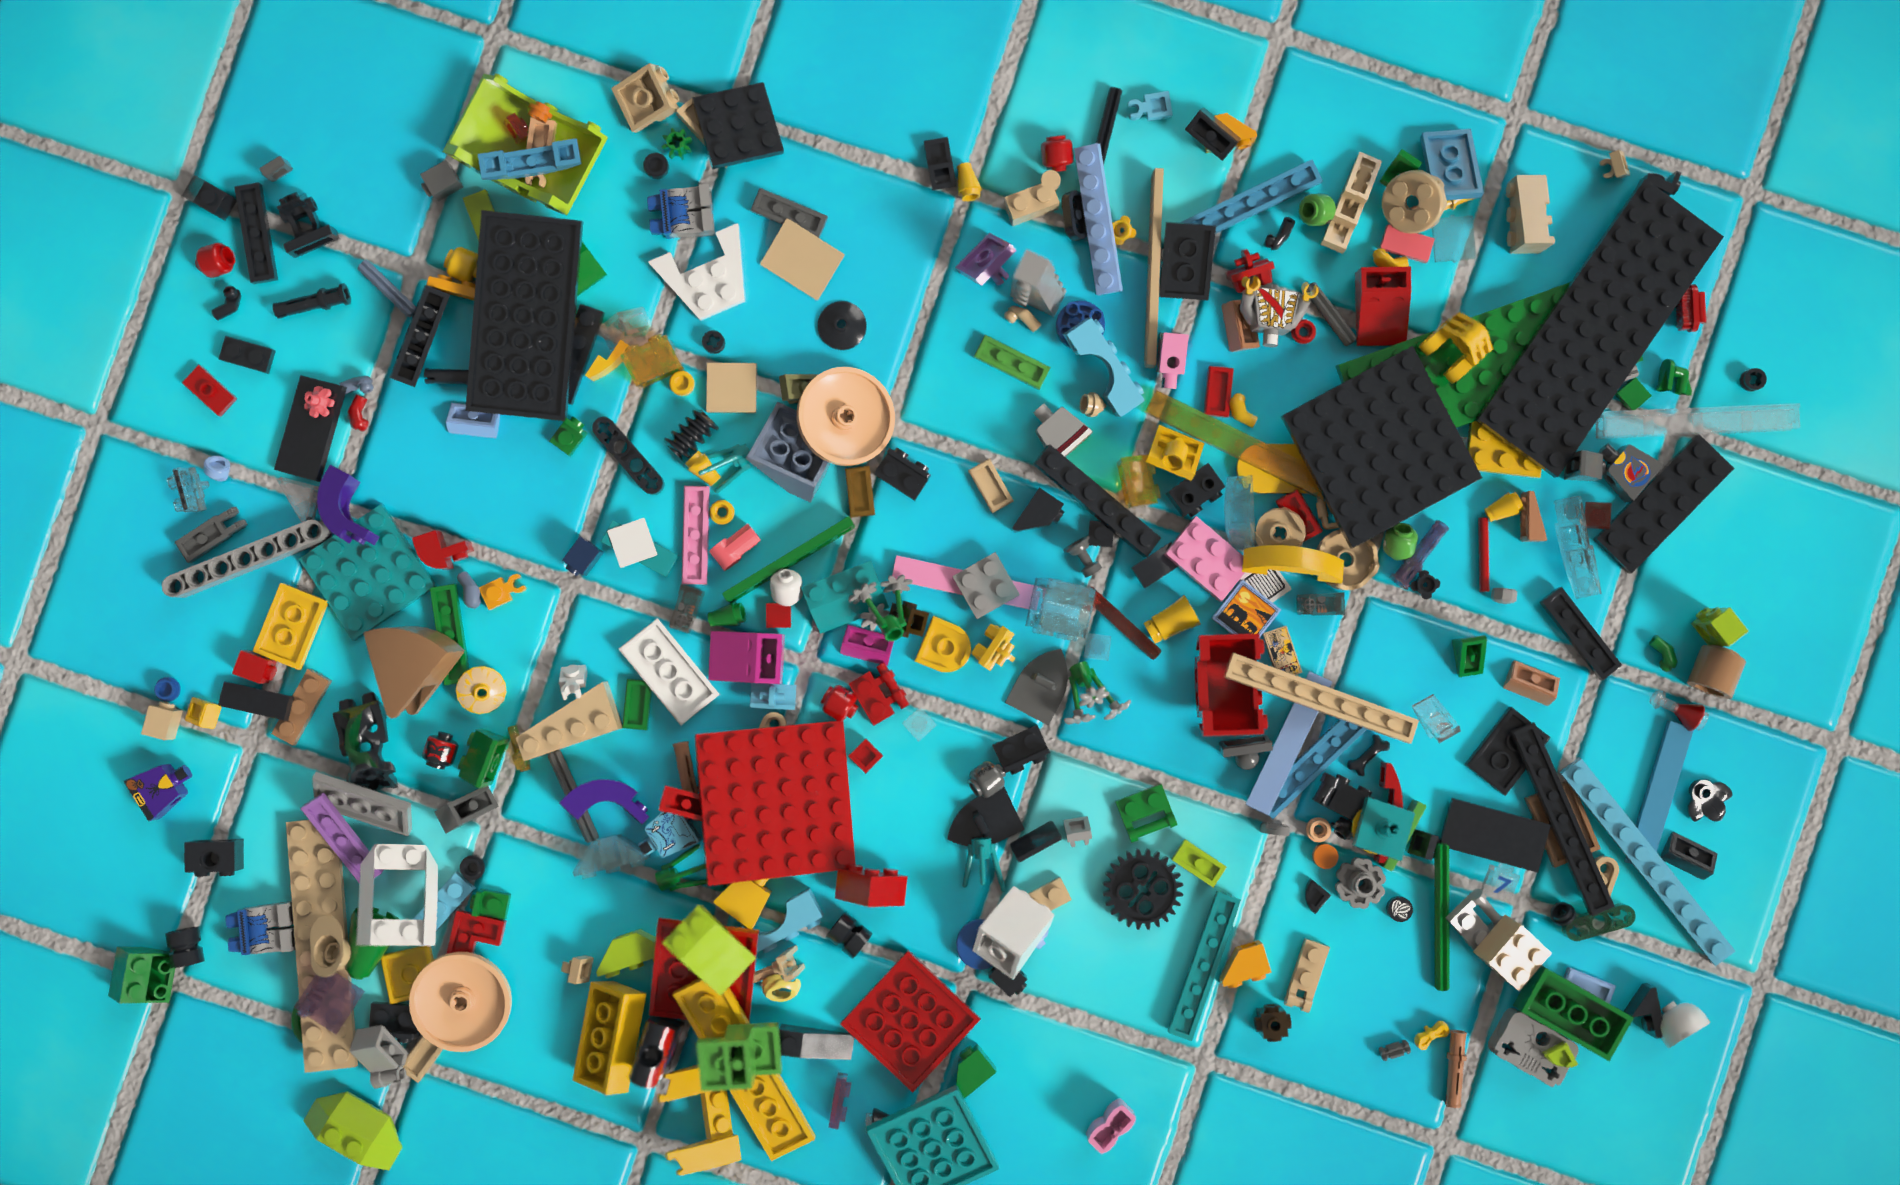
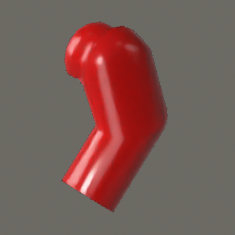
[347,394,369,432]

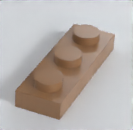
[271,669,332,746]

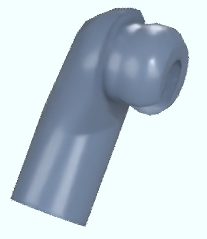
[339,376,374,394]
[457,571,481,609]

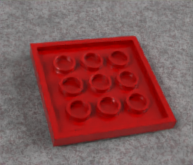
[649,918,759,1022]
[840,950,981,1092]

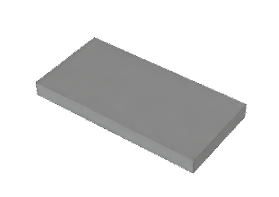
[312,772,412,836]

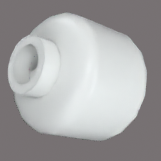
[770,569,803,606]

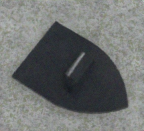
[948,787,1025,846]

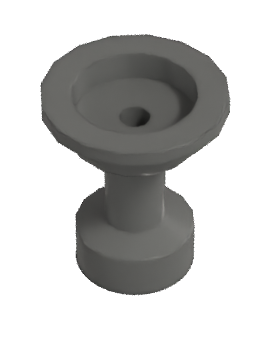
[1063,536,1102,578]

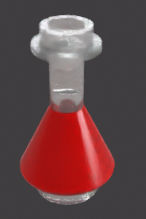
[1650,691,1709,731]

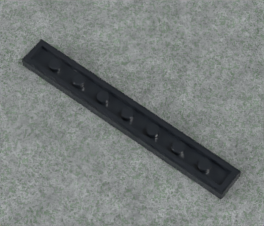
[1509,722,1615,916]

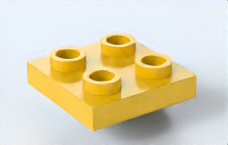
[1146,425,1204,481]

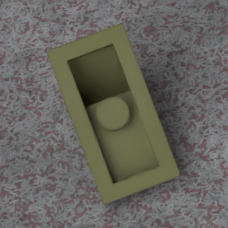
[779,374,819,404]

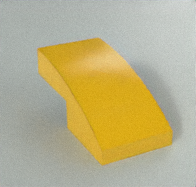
[585,340,632,381]

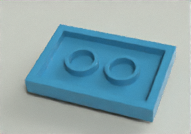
[1420,129,1484,200]

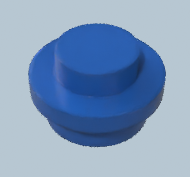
[154,677,181,702]

